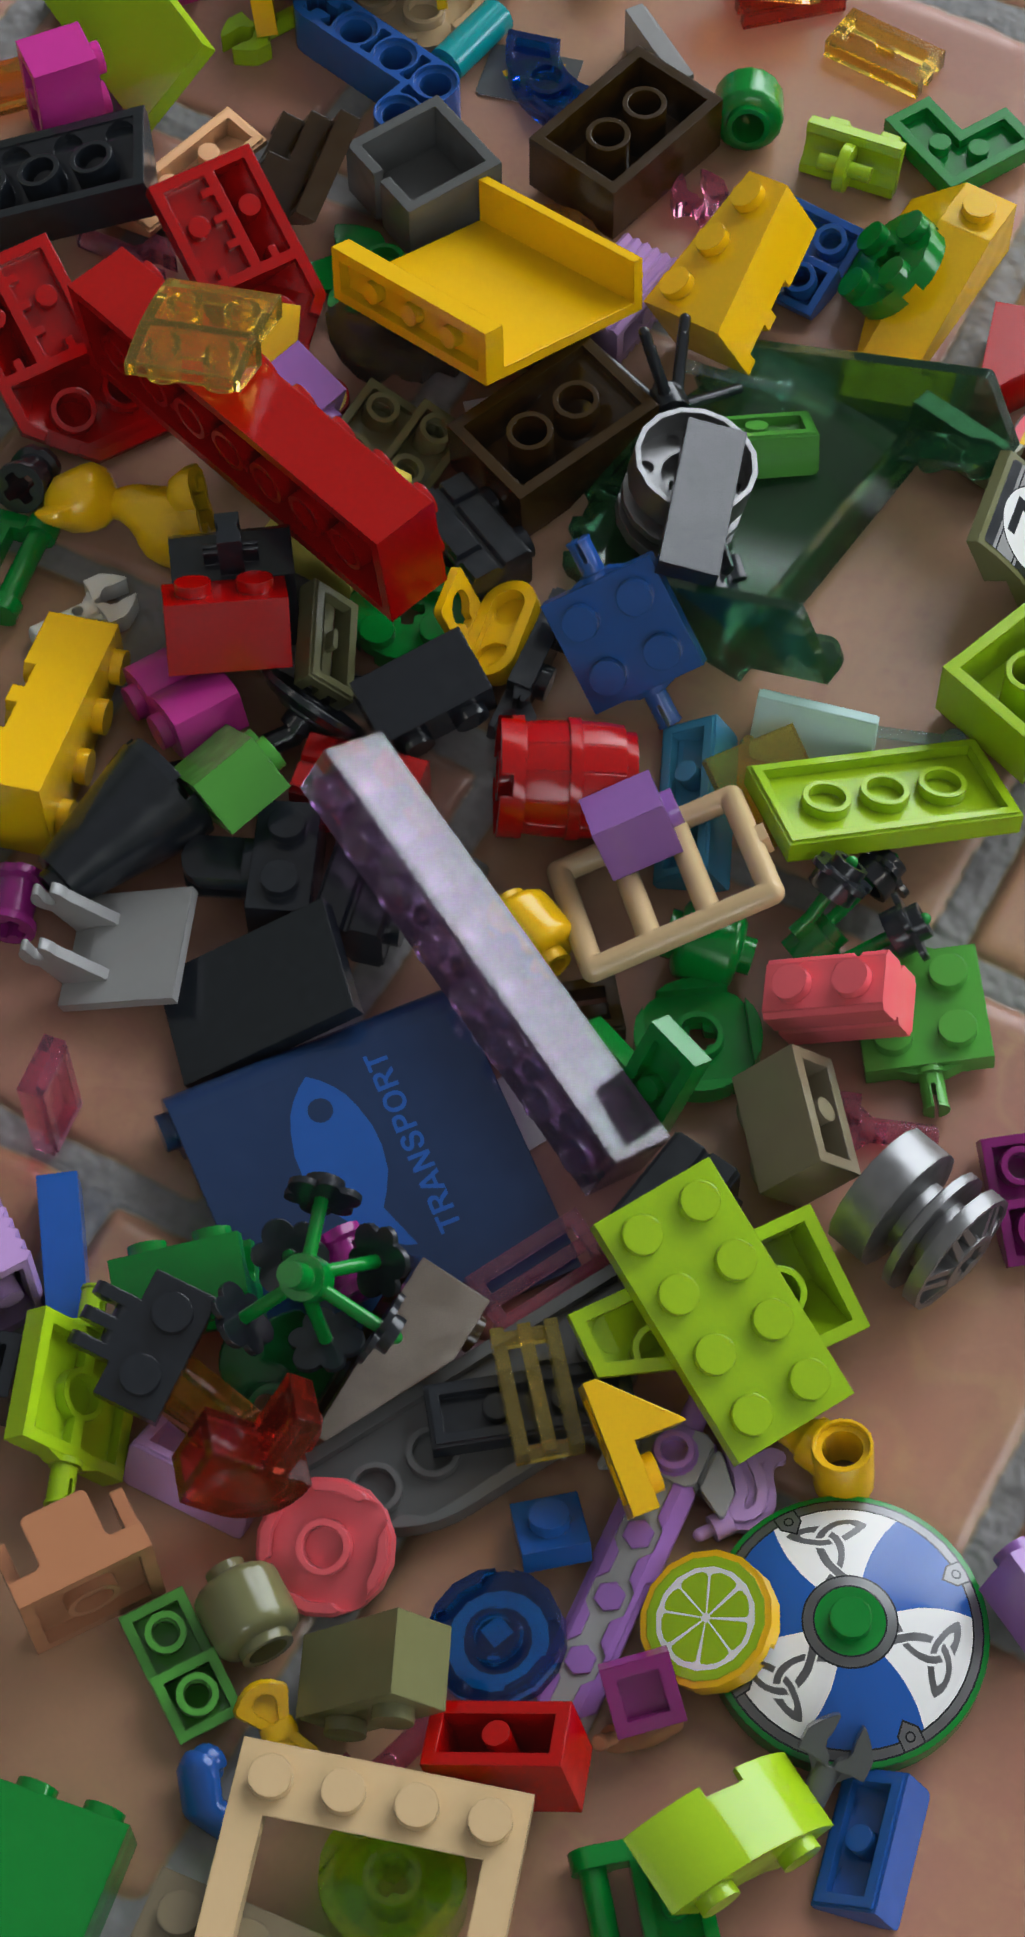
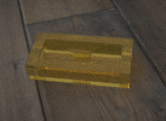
[824,7,946,99]
[489,1317,585,1467]

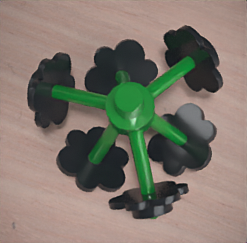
[211,1172,411,1373]

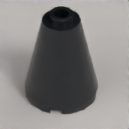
[37,738,215,900]

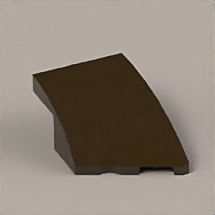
[259,109,361,226]

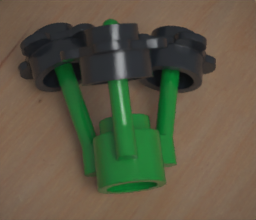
[781,849,934,962]

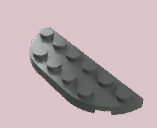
[279,1264,638,1537]

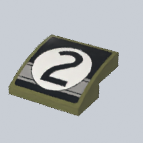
[966,450,1025,607]

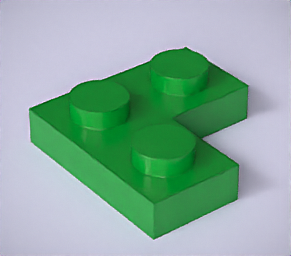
[884,96,1025,191]
[559,1015,712,1156]

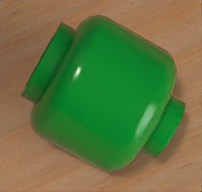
[715,67,784,151]
[660,900,758,986]

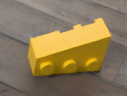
[643,170,817,376]

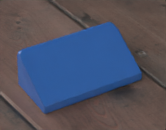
[811,1769,930,1930]

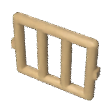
[547,785,785,983]

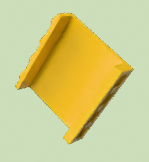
[331,176,643,386]

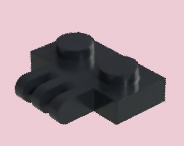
[66,1269,216,1427]

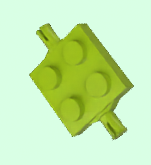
[3,1283,133,1507]

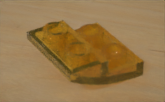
[124,278,282,394]

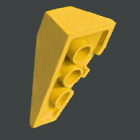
[857,182,1017,363]

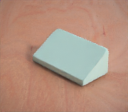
[747,689,880,764]

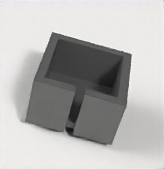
[346,95,502,254]

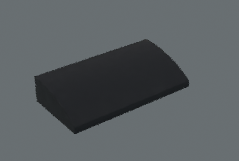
[0,105,158,252]

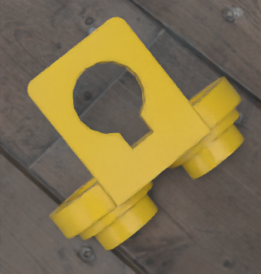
[434,567,541,686]

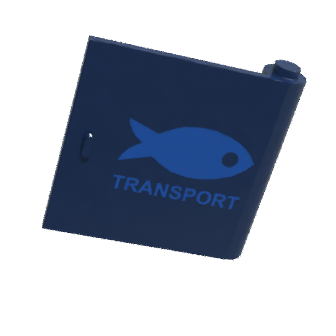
[154,986,582,1330]

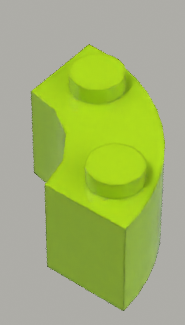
[623,1752,834,1918]

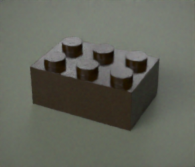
[529,45,723,240]

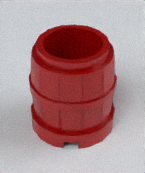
[492,715,639,841]

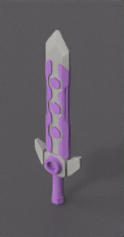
[525,1395,734,1735]

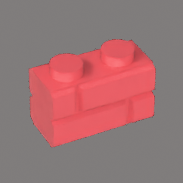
[762,949,916,1045]

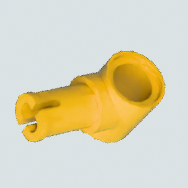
[778,1417,875,1499]

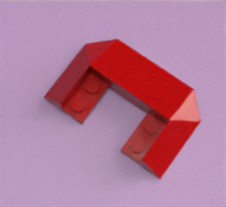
[0,143,327,464]

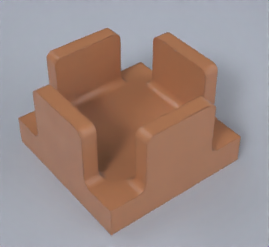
[0,1487,166,1655]

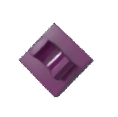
[597,1645,688,1740]

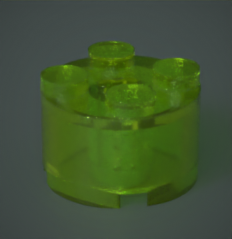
[318,1830,469,1937]

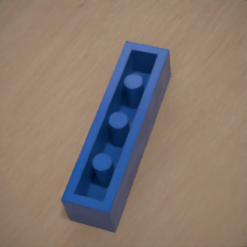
[36,1171,90,1318]

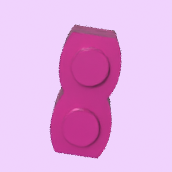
[121,647,250,759]

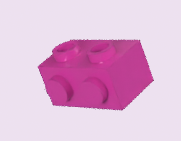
[15,21,113,131]

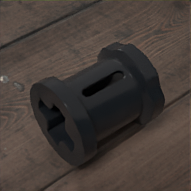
[0,444,62,513]

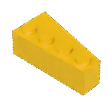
[0,611,131,855]

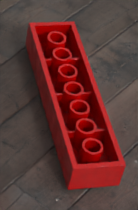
[67,246,447,622]

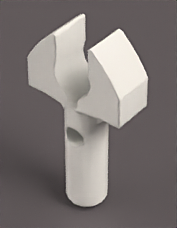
[28,573,139,643]

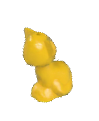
[34,462,216,569]

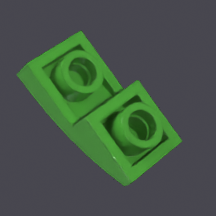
[118,1586,238,1746]

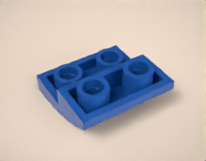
[775,195,864,321]

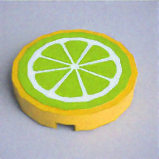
[640,1549,780,1695]

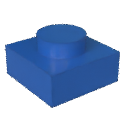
[509,1491,593,1574]

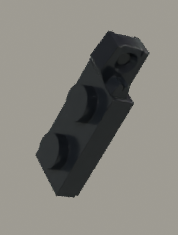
[486,587,567,740]

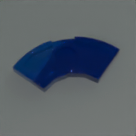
[505,29,590,126]

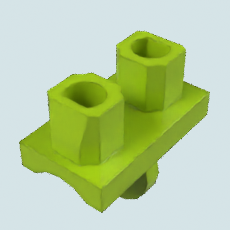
[798,115,907,199]

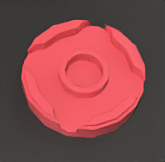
[255,1477,396,1618]

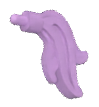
[693,1444,786,1542]

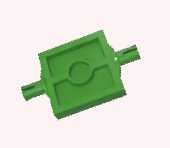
[859,944,995,1118]

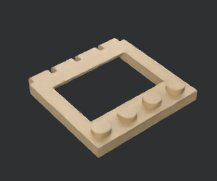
[194,1736,535,1937]

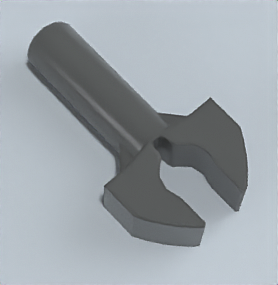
[797,1712,873,1809]

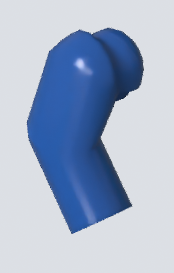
[176,1743,227,1840]

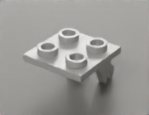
[18,882,198,1012]

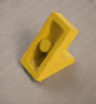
[578,1379,686,1520]

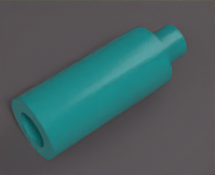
[431,0,513,79]

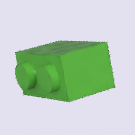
[174,724,291,835]

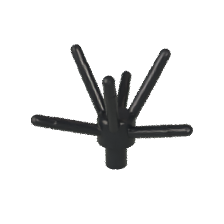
[600,313,744,414]

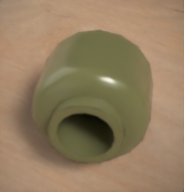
[194,1556,300,1668]

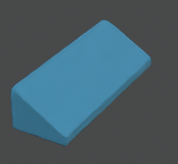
[653,714,738,892]

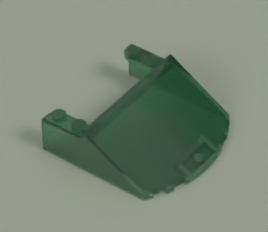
[562,340,1020,685]

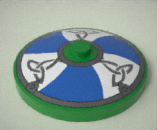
[719,1496,990,1772]

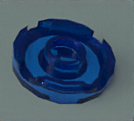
[430,1568,568,1701]

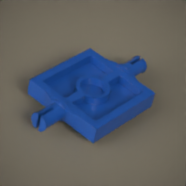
[541,533,707,730]

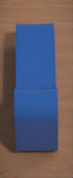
[293,0,461,128]

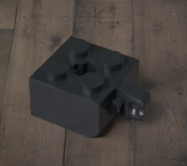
[168,511,299,645]

